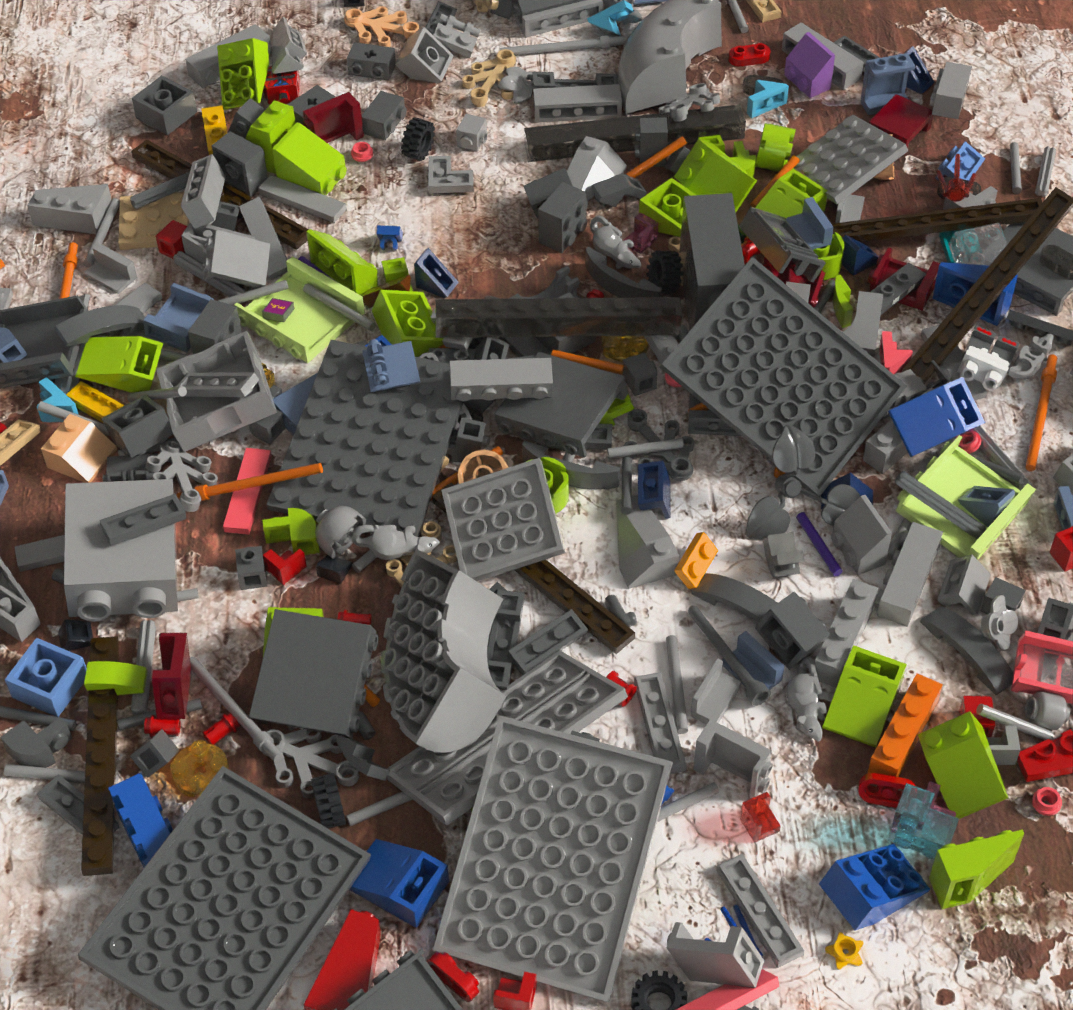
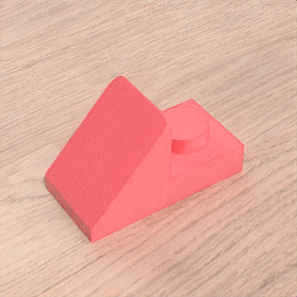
[879,331,913,374]

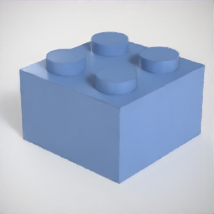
[5,638,87,717]

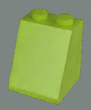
[245,100,296,174]
[272,122,347,196]

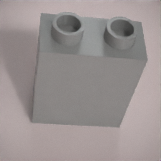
[64,479,178,621]

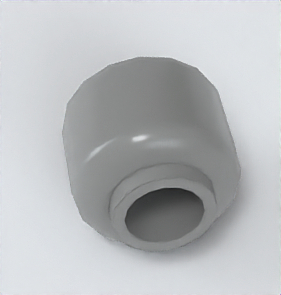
[1025,691,1070,730]

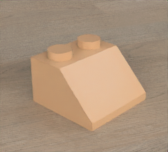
[41,414,117,483]

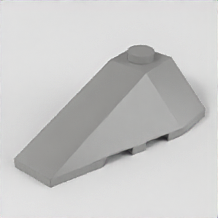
[567,136,627,203]
[616,495,679,589]

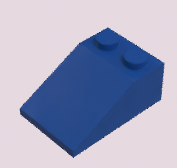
[932,262,1018,326]

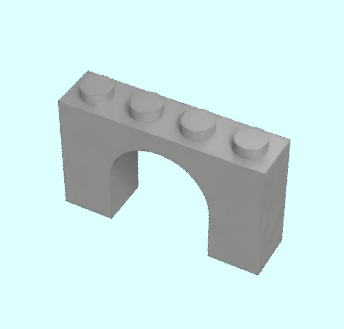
[786,282,883,357]

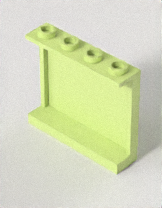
[234,256,365,363]
[895,435,1036,560]

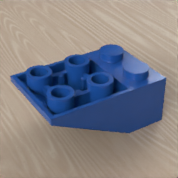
[888,377,985,457]
[349,839,449,928]
[819,844,930,931]

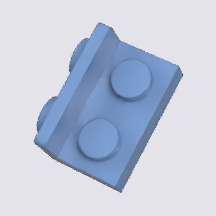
[935,141,985,187]

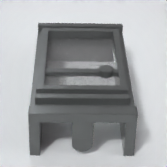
[739,207,826,282]

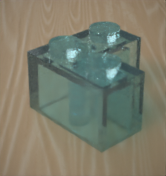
[888,783,959,859]

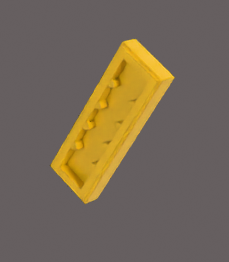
[201,105,227,155]
[66,381,125,423]

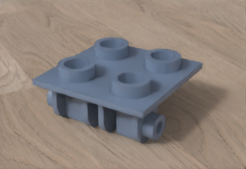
[362,339,420,392]

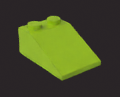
[674,139,757,213]
[638,178,696,237]
[918,711,1008,821]

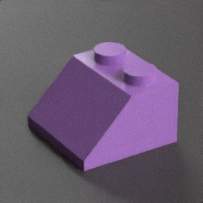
[784,32,835,98]

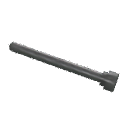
[688,606,771,706]

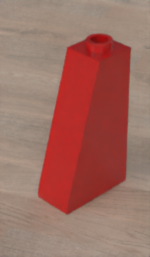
[304,909,381,1010]

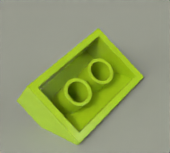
[306,229,378,295]
[372,290,444,357]

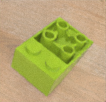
[217,38,269,110]
[755,168,828,218]
[75,336,163,393]
[822,645,907,748]
[929,829,1024,909]

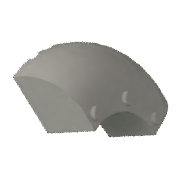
[617,0,722,114]
[381,549,506,753]

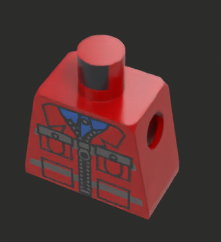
[263,66,300,105]

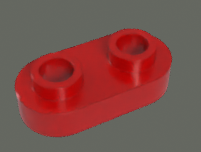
[728,43,771,67]
[858,773,917,809]
[426,952,479,1002]

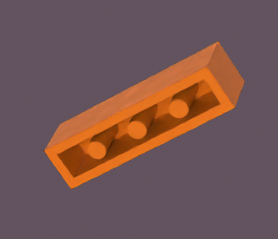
[867,673,943,777]

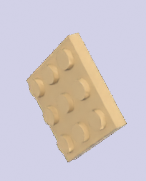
[118,191,189,250]

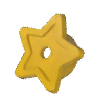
[825,932,864,970]

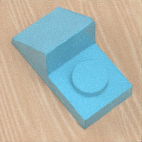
[587,0,634,36]
[747,80,789,118]
[37,377,79,422]

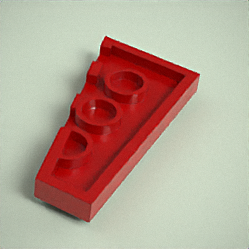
[1017,729,1073,782]

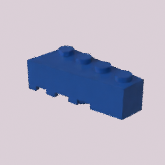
[108,773,173,868]

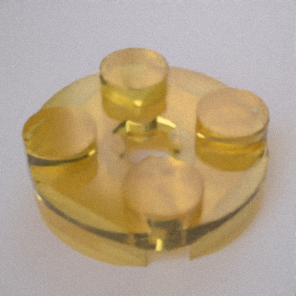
[601,320,649,362]
[170,740,229,797]

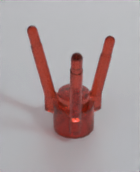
[936,154,977,202]

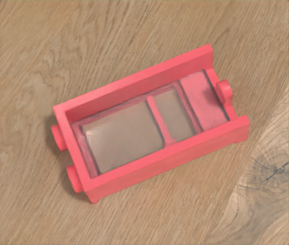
[1011,630,1073,704]

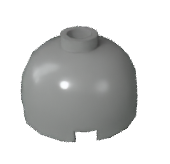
[315,505,366,559]

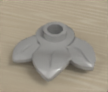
[498,67,533,103]
[981,595,1018,650]

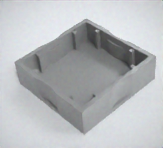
[156,331,277,452]

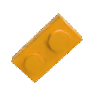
[674,532,718,589]

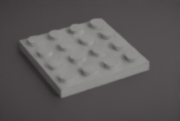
[794,115,908,204]
[442,458,566,581]

